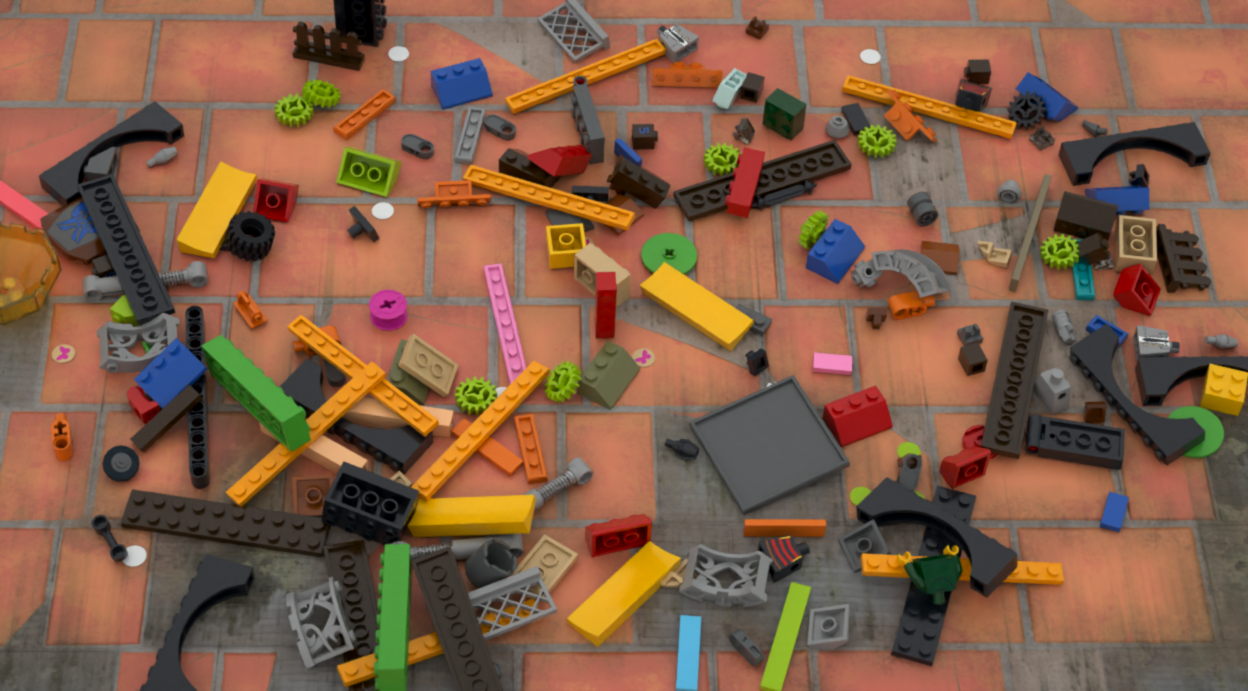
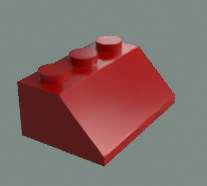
[527,145,592,177]
[822,386,893,447]
[585,514,652,558]

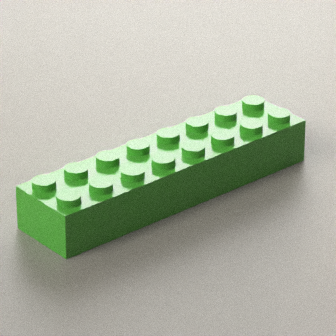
[201,335,311,452]
[374,544,412,691]

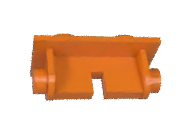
[233,291,268,329]

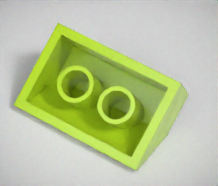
[336,147,402,197]

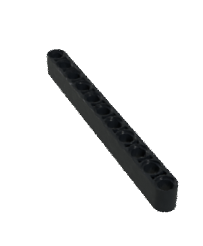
[185,305,210,489]

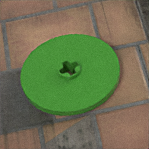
[641,233,697,275]
[1168,406,1224,458]

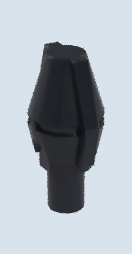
[665,439,699,460]

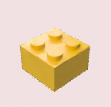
[546,223,586,269]
[1200,364,1248,416]

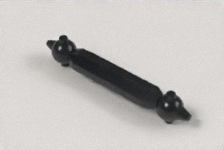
[751,180,817,210]

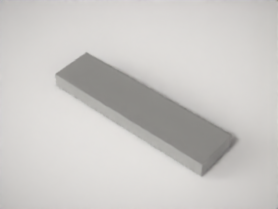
[454,107,486,165]

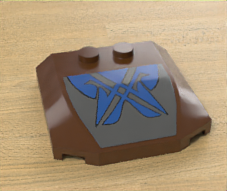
[40,197,140,265]

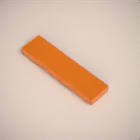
[333,89,396,140]
[514,414,548,484]
[451,418,524,477]
[743,519,826,537]

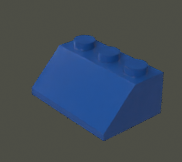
[430,58,493,110]
[1016,72,1079,121]
[1085,186,1150,215]
[806,219,865,284]
[134,338,207,408]

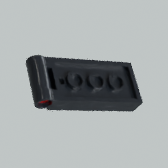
[1025,414,1125,470]

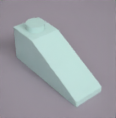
[712,68,747,109]

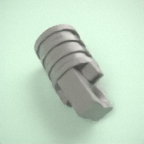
[1052,310,1076,345]

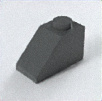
[84,147,118,182]

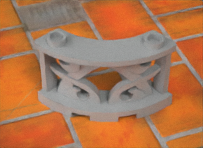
[871,249,952,298]
[97,313,179,373]
[679,544,773,607]
[286,576,357,668]

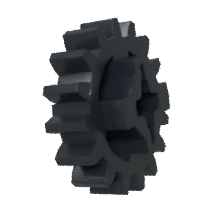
[1008,91,1047,130]

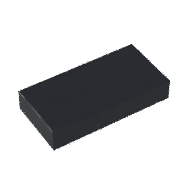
[841,103,870,135]

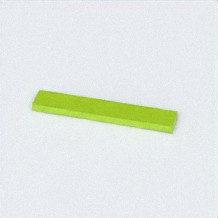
[760,582,811,691]

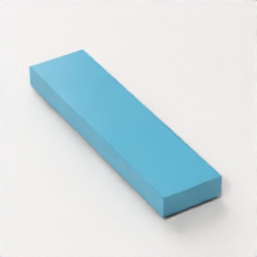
[676,615,701,691]

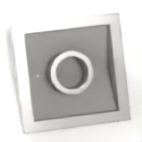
[807,604,850,650]

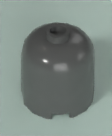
[465,538,517,588]

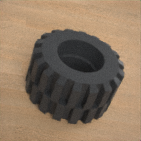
[225,211,275,261]

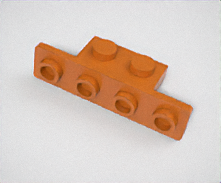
[652,62,723,88]
[883,89,937,142]
[417,180,491,208]

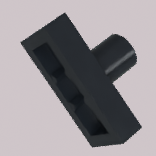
[572,186,609,202]
[347,206,379,242]

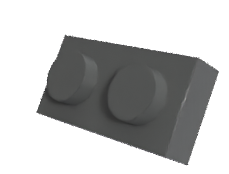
[736,304,772,336]

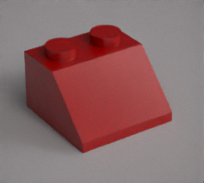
[253,178,299,222]
[1113,264,1161,316]
[939,446,991,489]

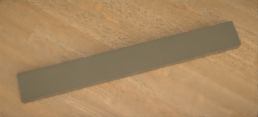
[1009,174,1052,292]

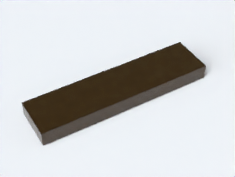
[130,385,203,453]

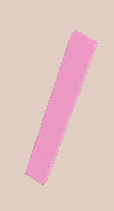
[483,263,526,384]

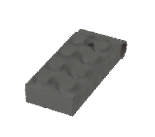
[571,76,605,164]

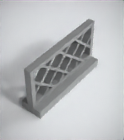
[537,0,610,63]
[468,566,557,641]

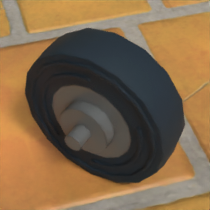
[102,445,140,482]

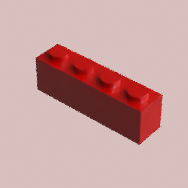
[725,147,765,218]
[594,272,617,339]

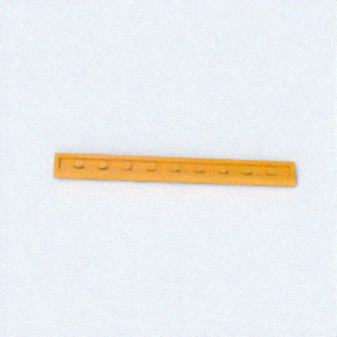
[505,39,666,114]
[842,75,1017,139]
[463,165,635,231]
[287,315,439,437]
[411,360,550,501]
[226,361,386,507]
[860,554,1064,585]
[337,599,541,687]

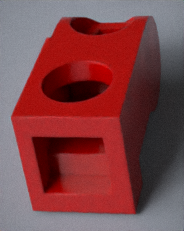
[127,386,160,425]

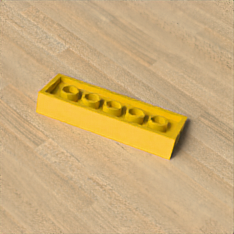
[176,161,258,258]
[640,262,754,351]
[407,495,536,537]
[567,541,681,647]

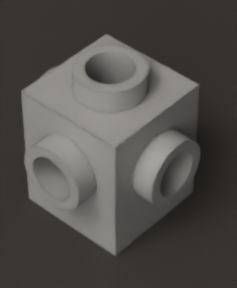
[851,259,883,288]

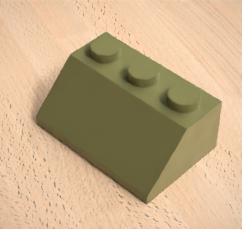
[387,339,430,406]
[577,340,640,410]

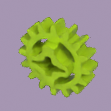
[302,79,341,108]
[275,93,314,127]
[857,124,897,158]
[703,143,742,176]
[798,210,829,249]
[1040,234,1081,270]
[544,361,582,403]
[455,376,497,416]

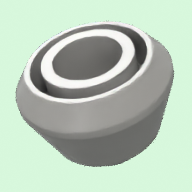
[825,116,850,139]
[997,180,1022,203]

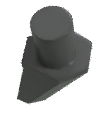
[1083,120,1108,137]

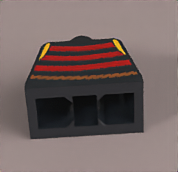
[955,79,992,112]
[758,535,810,583]

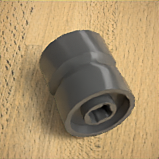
[907,192,939,226]

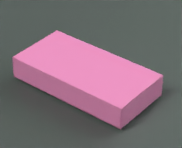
[813,352,852,375]

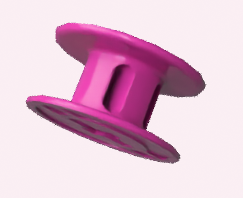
[369,289,408,331]

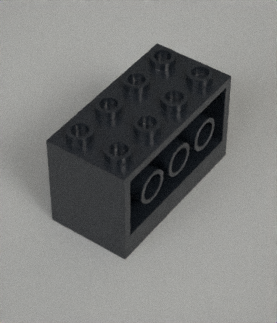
[333,0,387,47]
[321,461,419,547]

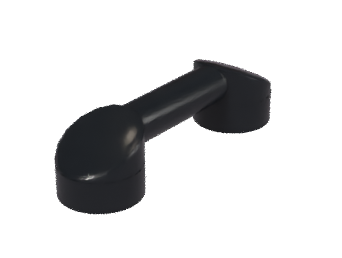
[92,515,128,562]

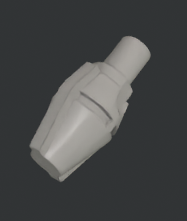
[146,147,178,168]
[1204,334,1238,349]

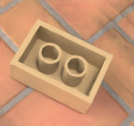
[1115,215,1157,275]
[574,243,631,308]

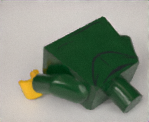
[896,545,963,604]

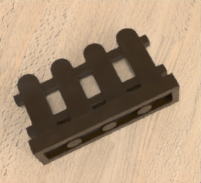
[293,22,365,71]
[1156,224,1211,293]

